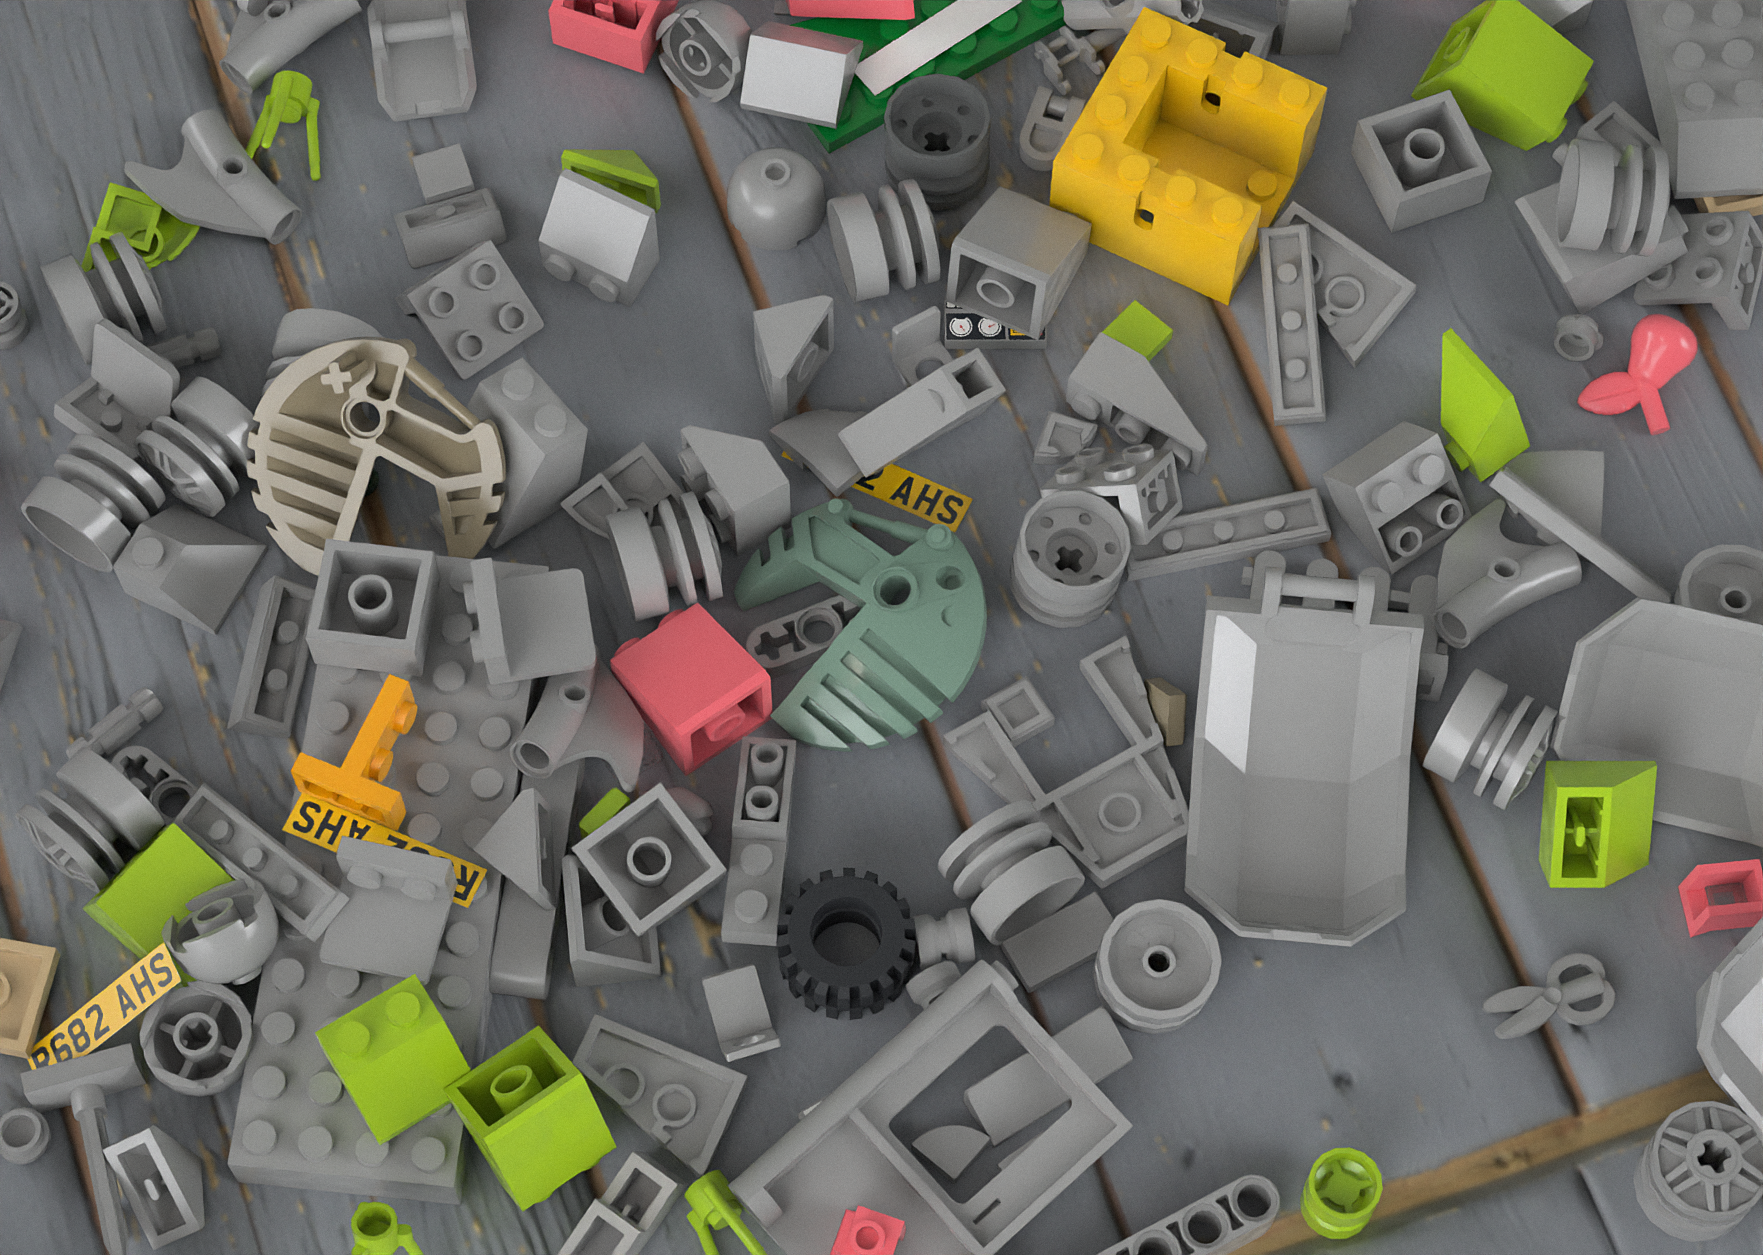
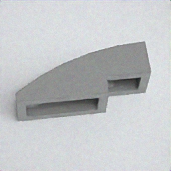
[557,1151,688,1255]

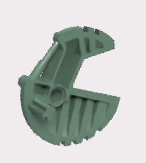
[734,498,987,752]

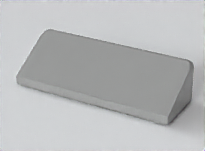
[227,575,316,739]
[963,1005,1133,1148]

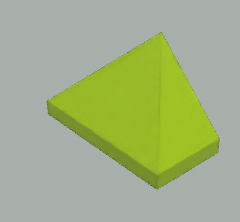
[561,149,661,213]

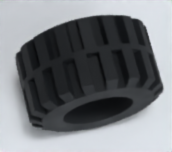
[777,868,916,1020]

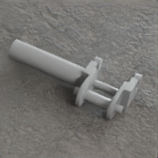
[1034,26,1127,95]

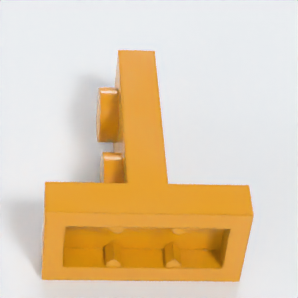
[291,674,417,831]

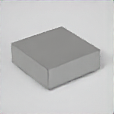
[412,143,475,205]
[981,676,1055,747]

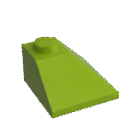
[1441,328,1530,483]

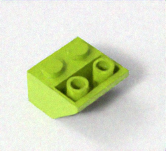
[1538,761,1657,888]

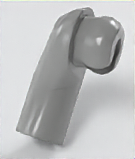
[639,787,714,836]

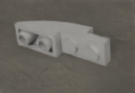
[721,736,796,946]

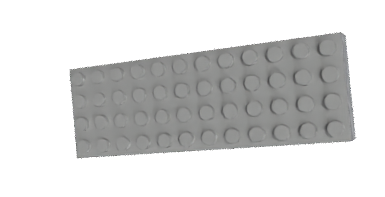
[227,555,550,1205]

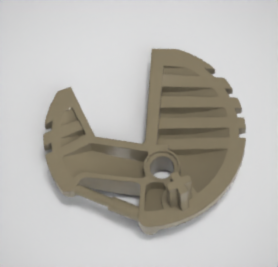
[247,336,506,576]

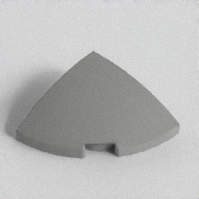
[769,408,885,497]
[560,441,684,539]
[1494,450,1604,563]

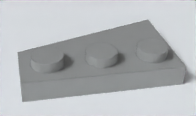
[1273,201,1416,369]
[572,1014,748,1178]

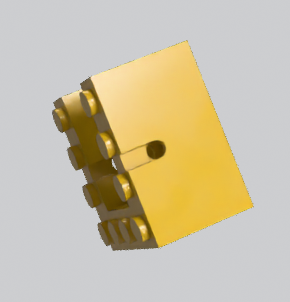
[1049,7,1328,306]

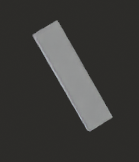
[1258,223,1326,426]
[1489,467,1672,603]
[1124,488,1331,582]
[171,783,350,943]

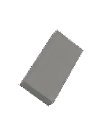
[1001,891,1114,993]

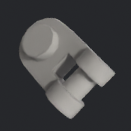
[1018,86,1087,171]

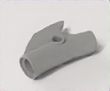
[219,0,362,94]
[124,109,302,245]
[1432,499,1582,649]
[510,644,644,792]

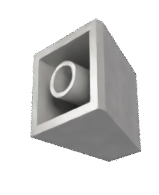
[1514,159,1689,314]
[946,186,1092,340]
[459,357,588,549]

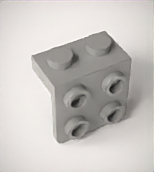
[54,319,180,466]
[463,557,596,685]

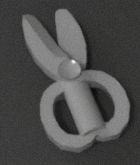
[1482,953,1616,1039]

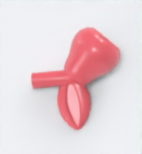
[1577,314,1698,435]

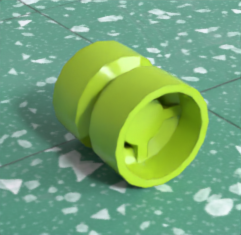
[1300,1147,1383,1239]

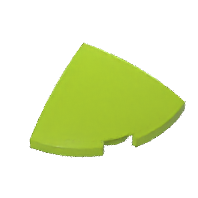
[81,182,201,272]

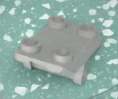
[367,0,477,121]

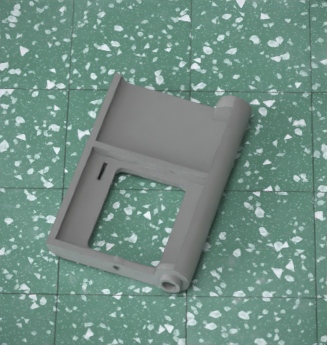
[728,960,1133,1255]

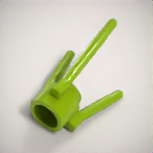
[245,71,321,181]
[684,1169,767,1255]
[351,1202,424,1255]

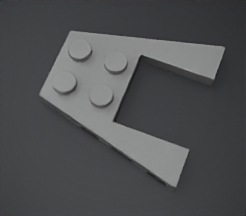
[943,636,1189,889]

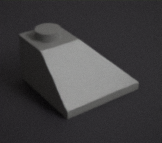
[113,504,268,635]

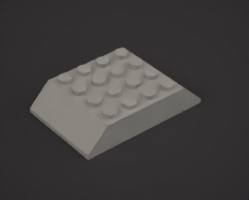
[1626,0,1763,199]

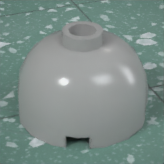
[656,0,752,102]
[727,147,826,251]
[161,880,279,985]
[139,980,254,1097]

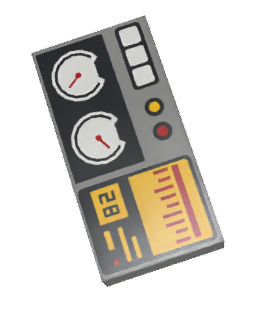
[944,296,1047,349]

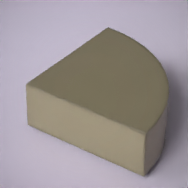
[1144,677,1187,747]

